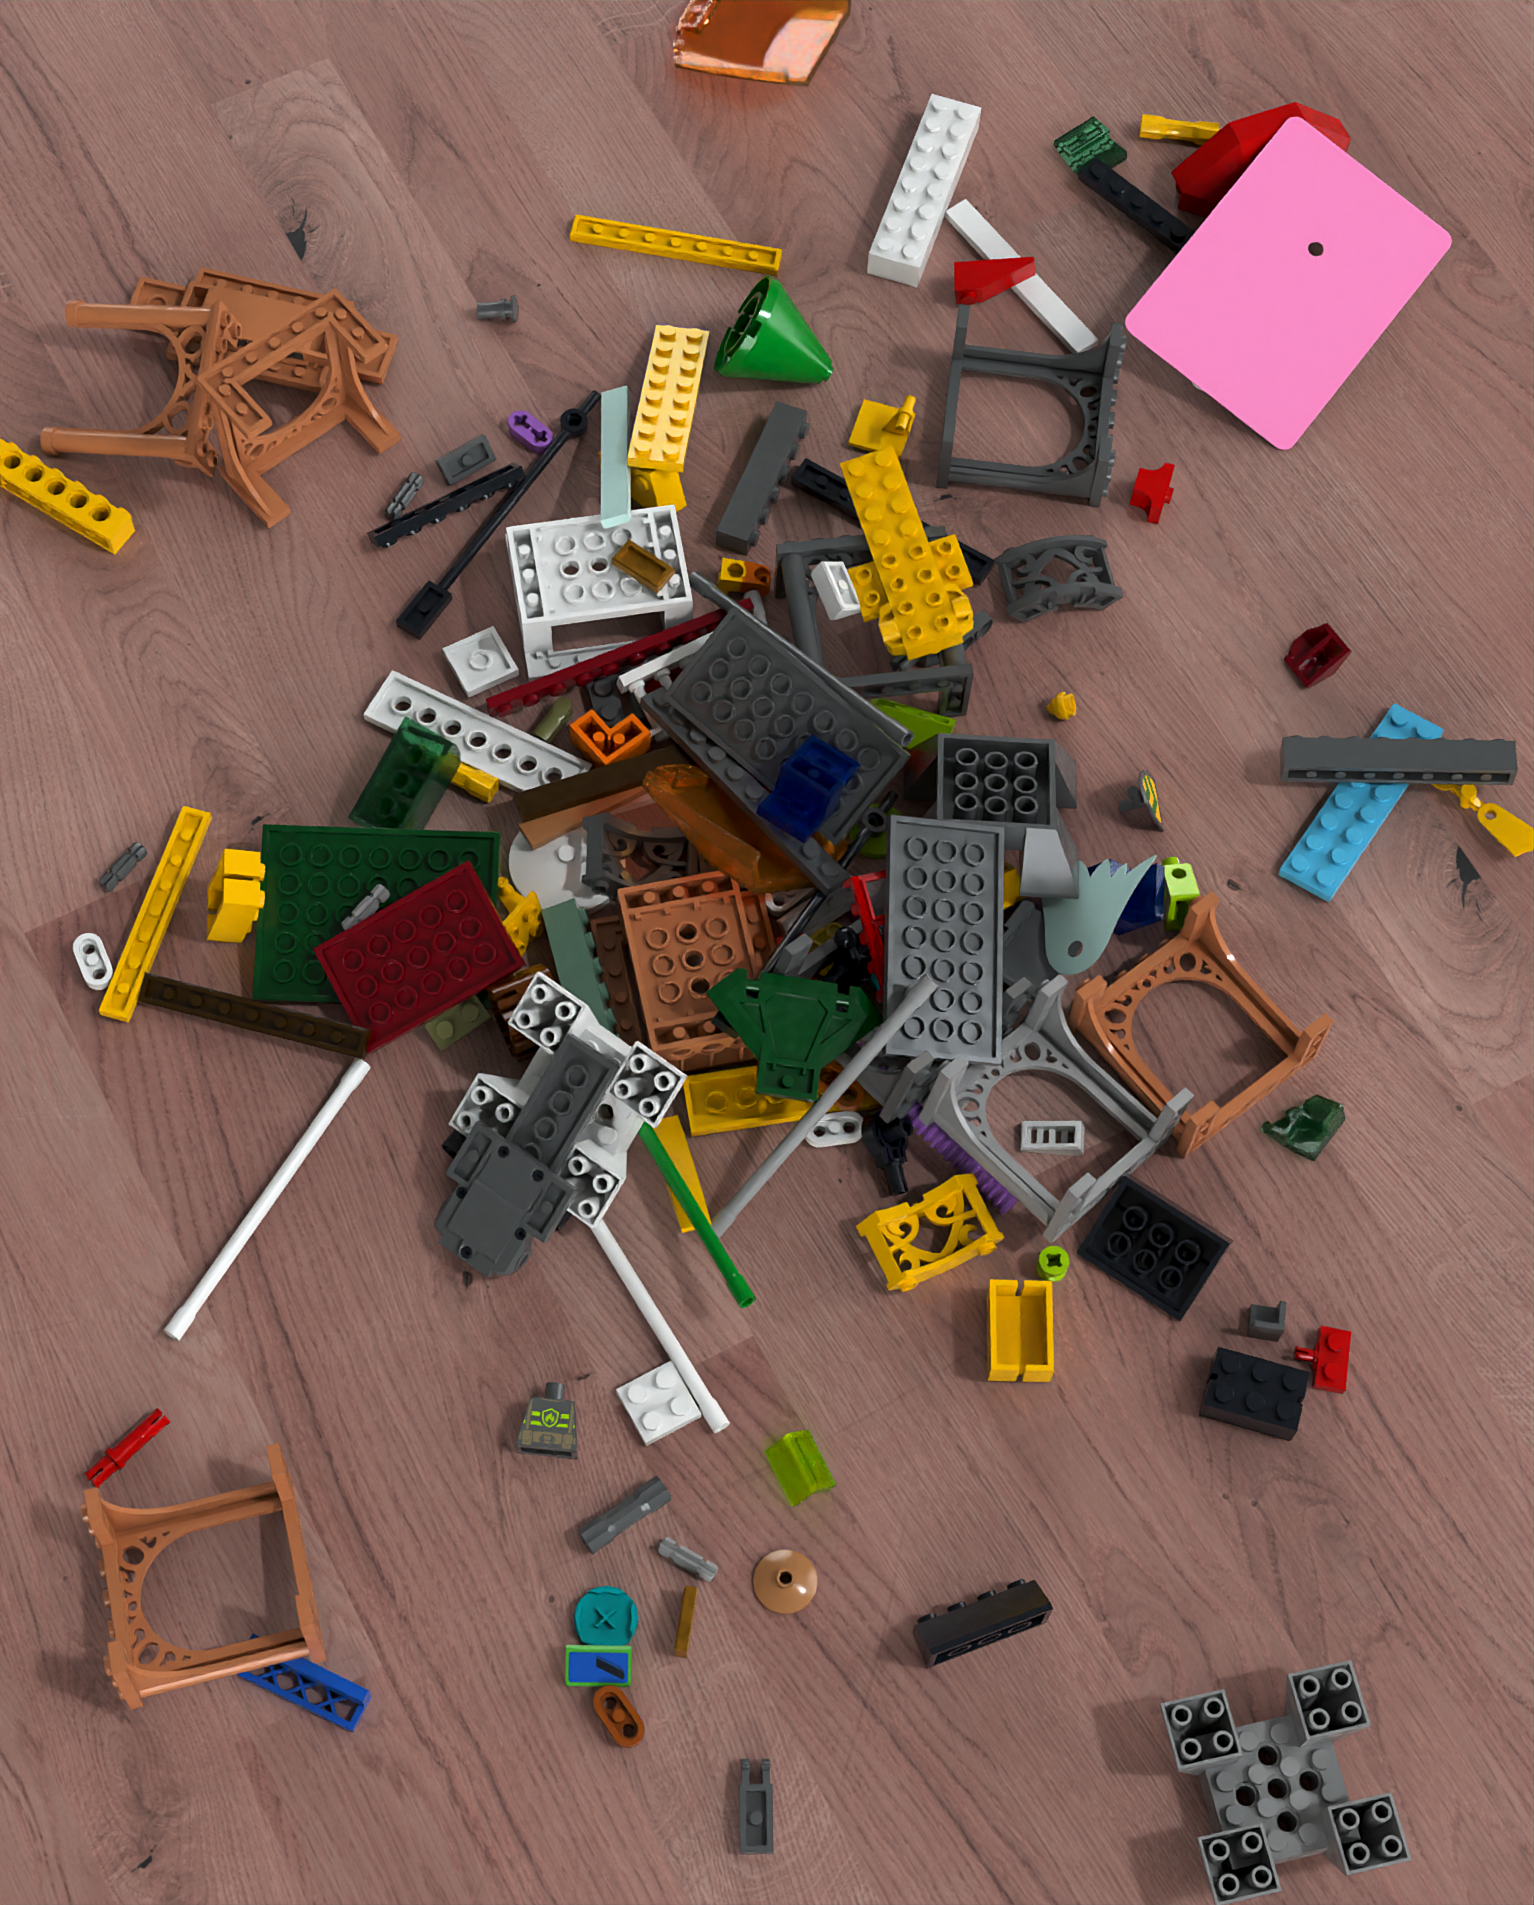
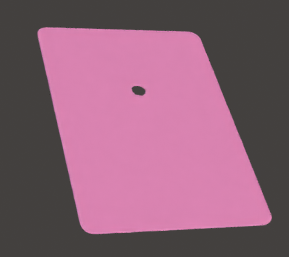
[1125,117,1452,450]

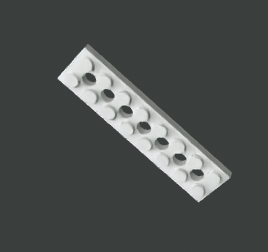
[363,670,593,793]

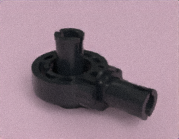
[861,1108,914,1196]

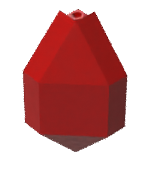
[1171,102,1351,218]

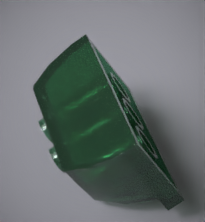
[348,716,461,830]

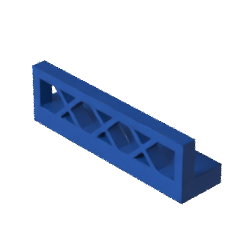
[237,1634,372,1732]

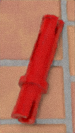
[84,1408,170,1488]

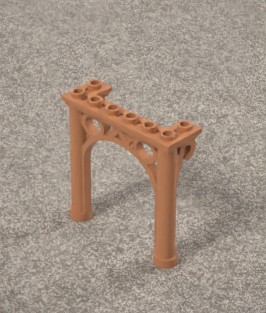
[40,300,242,477]

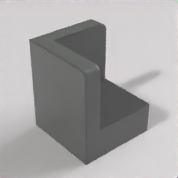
[1247,1301,1287,1342]

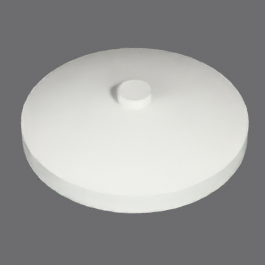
[509,826,626,914]

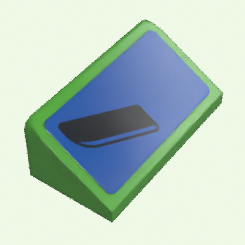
[565,1645,632,1687]

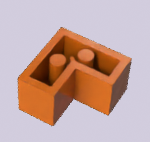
[570,709,651,769]

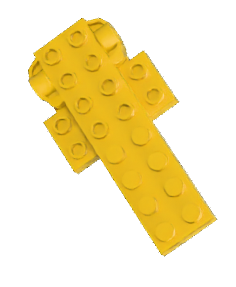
[839,445,974,661]

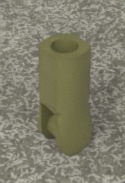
[531,697,573,744]

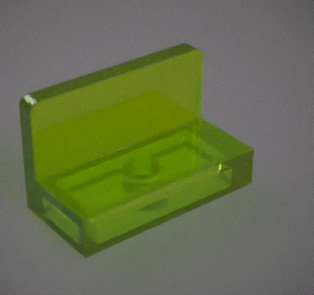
[765,1429,836,1506]

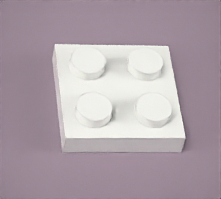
[442,626,519,698]
[616,1361,701,1446]

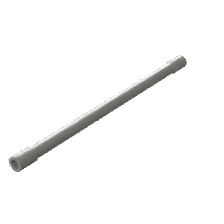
[711,974,939,1238]

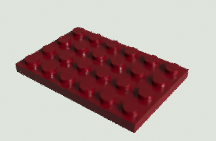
[313,861,526,1054]

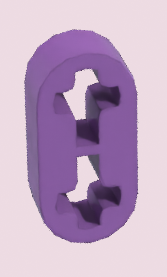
[508,410,553,454]

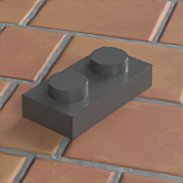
[435,434,497,486]

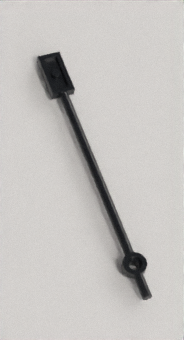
[396,391,601,640]
[711,791,898,1040]

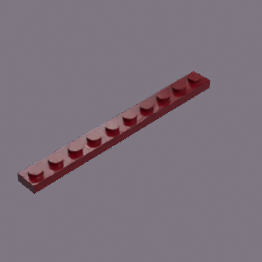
[486,597,754,717]

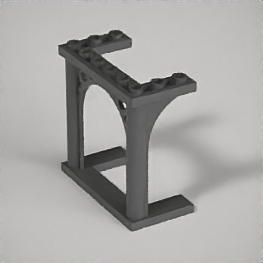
[936,304,1127,507]
[774,525,974,717]
[773,879,1033,1124]

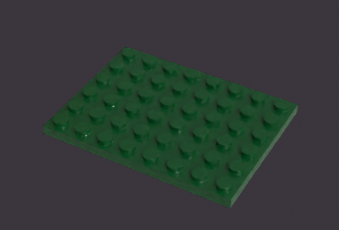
[252,824,501,1009]

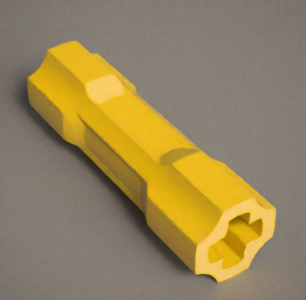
[1139,114,1220,145]
[412,743,500,803]

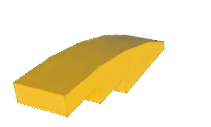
[652,1115,712,1233]

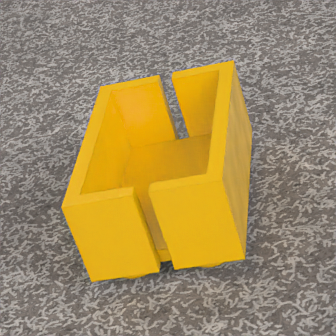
[206,848,265,943]
[986,1279,1054,1382]

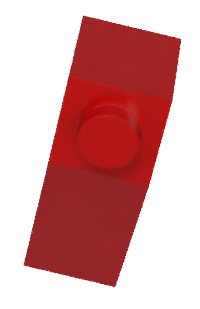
[954,257,1035,305]

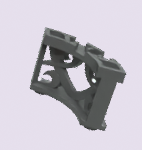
[994,535,1124,623]
[581,812,701,898]

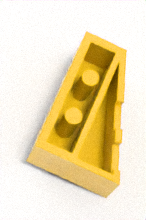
[598,440,687,512]

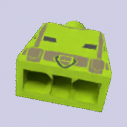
[1157,857,1200,931]

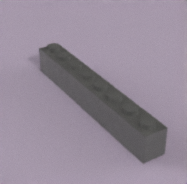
[1280,735,1518,785]

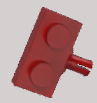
[1293,1325,1351,1394]

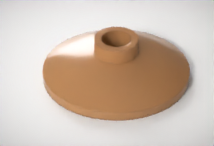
[753,1550,817,1614]

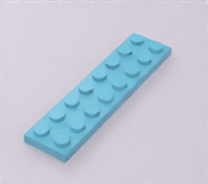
[1278,703,1444,903]

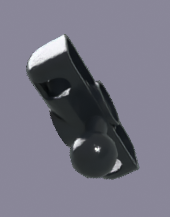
[820,926,884,995]

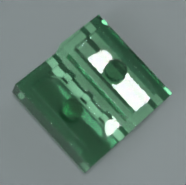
[1054,116,1127,176]

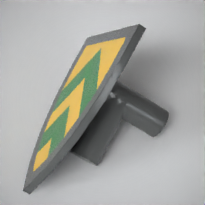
[1119,770,1164,832]

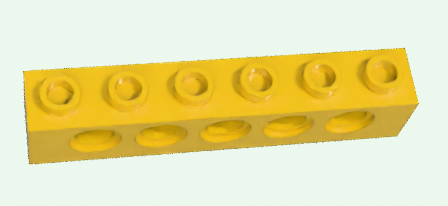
[0,439,135,555]

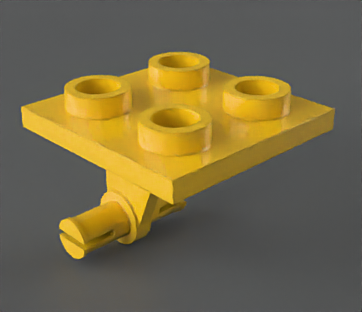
[848,395,916,460]
[498,877,545,957]

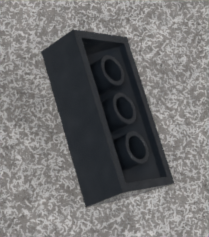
[912,1579,1053,1669]

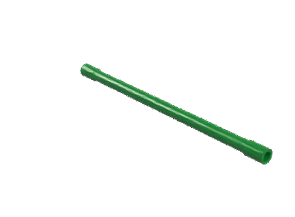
[638,1121,756,1308]

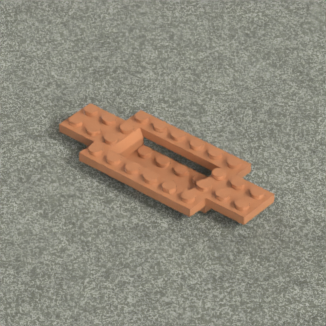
[129,267,399,394]

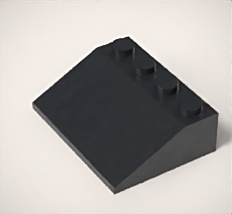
[1077,1174,1233,1321]

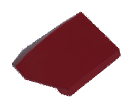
[1284,623,1352,689]

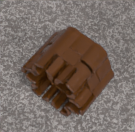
[486,963,554,1062]

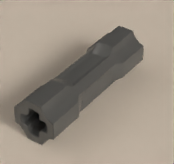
[577,1476,671,1555]

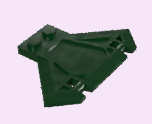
[705,968,883,1103]

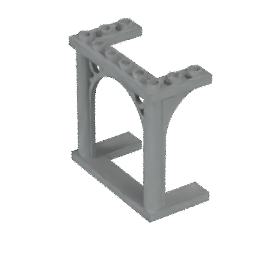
[918,974,1194,1244]

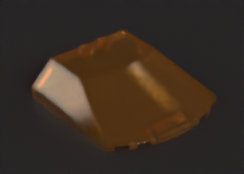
[672,0,851,86]
[642,764,850,894]

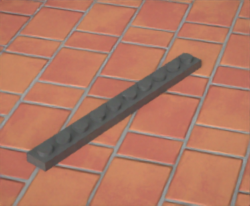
[640,686,850,896]

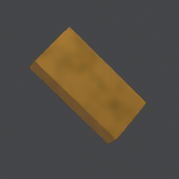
[612,539,675,594]
[674,1585,697,1658]

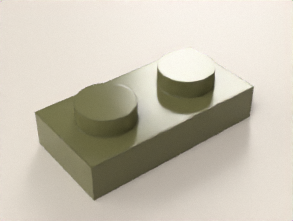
[425,995,492,1051]

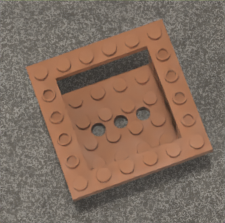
[589,868,776,1074]

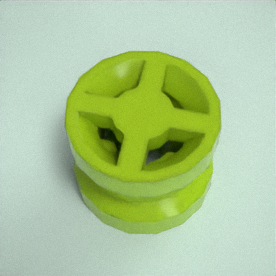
[1036,1246,1069,1283]

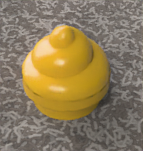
[1046,692,1076,720]

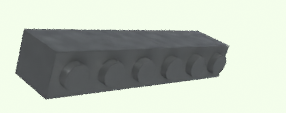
[716,401,810,556]

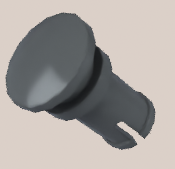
[477,295,519,323]

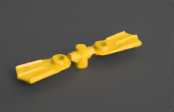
[1431,784,1534,857]

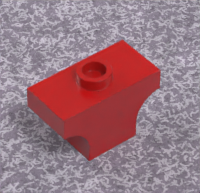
[1130,462,1175,524]

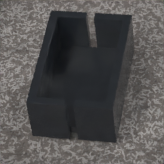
[1199,1347,1310,1441]

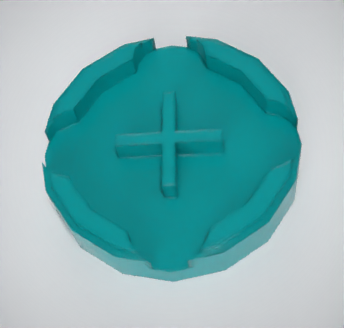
[574,1586,639,1646]

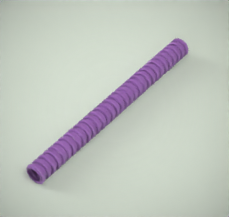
[856,1042,1018,1215]

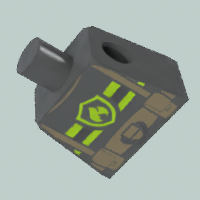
[516,1382,578,1460]

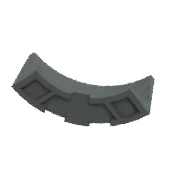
[1003,898,1082,1001]

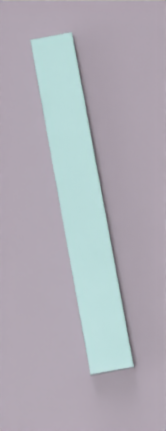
[600,385,631,528]

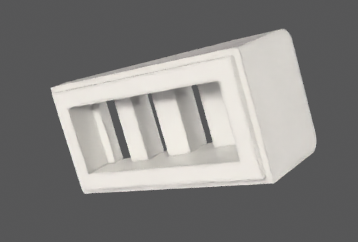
[1020,1121,1085,1156]

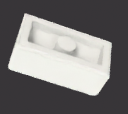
[811,561,861,620]

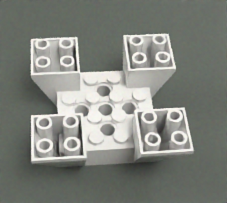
[449,971,687,1230]

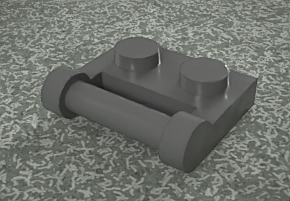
[586,669,649,728]

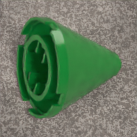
[714,275,834,384]

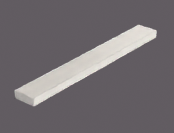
[945,199,1098,354]

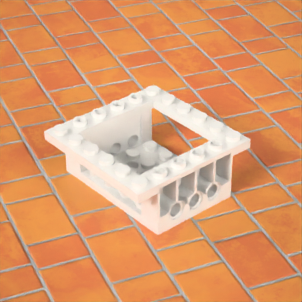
[505,505,693,682]

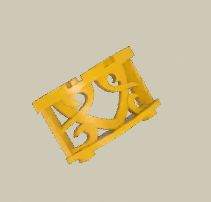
[856,1173,1005,1292]

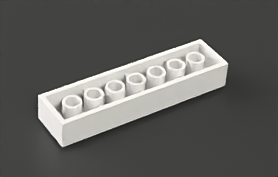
[867,94,981,287]

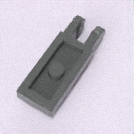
[739,1759,774,1855]

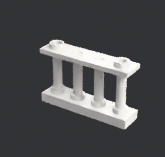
[616,632,713,743]

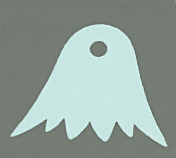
[1041,855,1157,975]

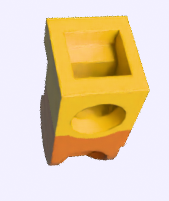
[717,558,771,596]

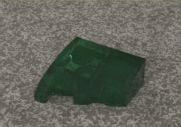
[1262,1094,1345,1161]

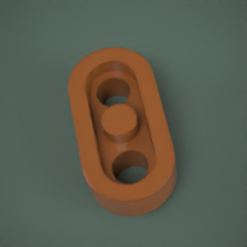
[818,1061,864,1111]
[593,1685,645,1748]

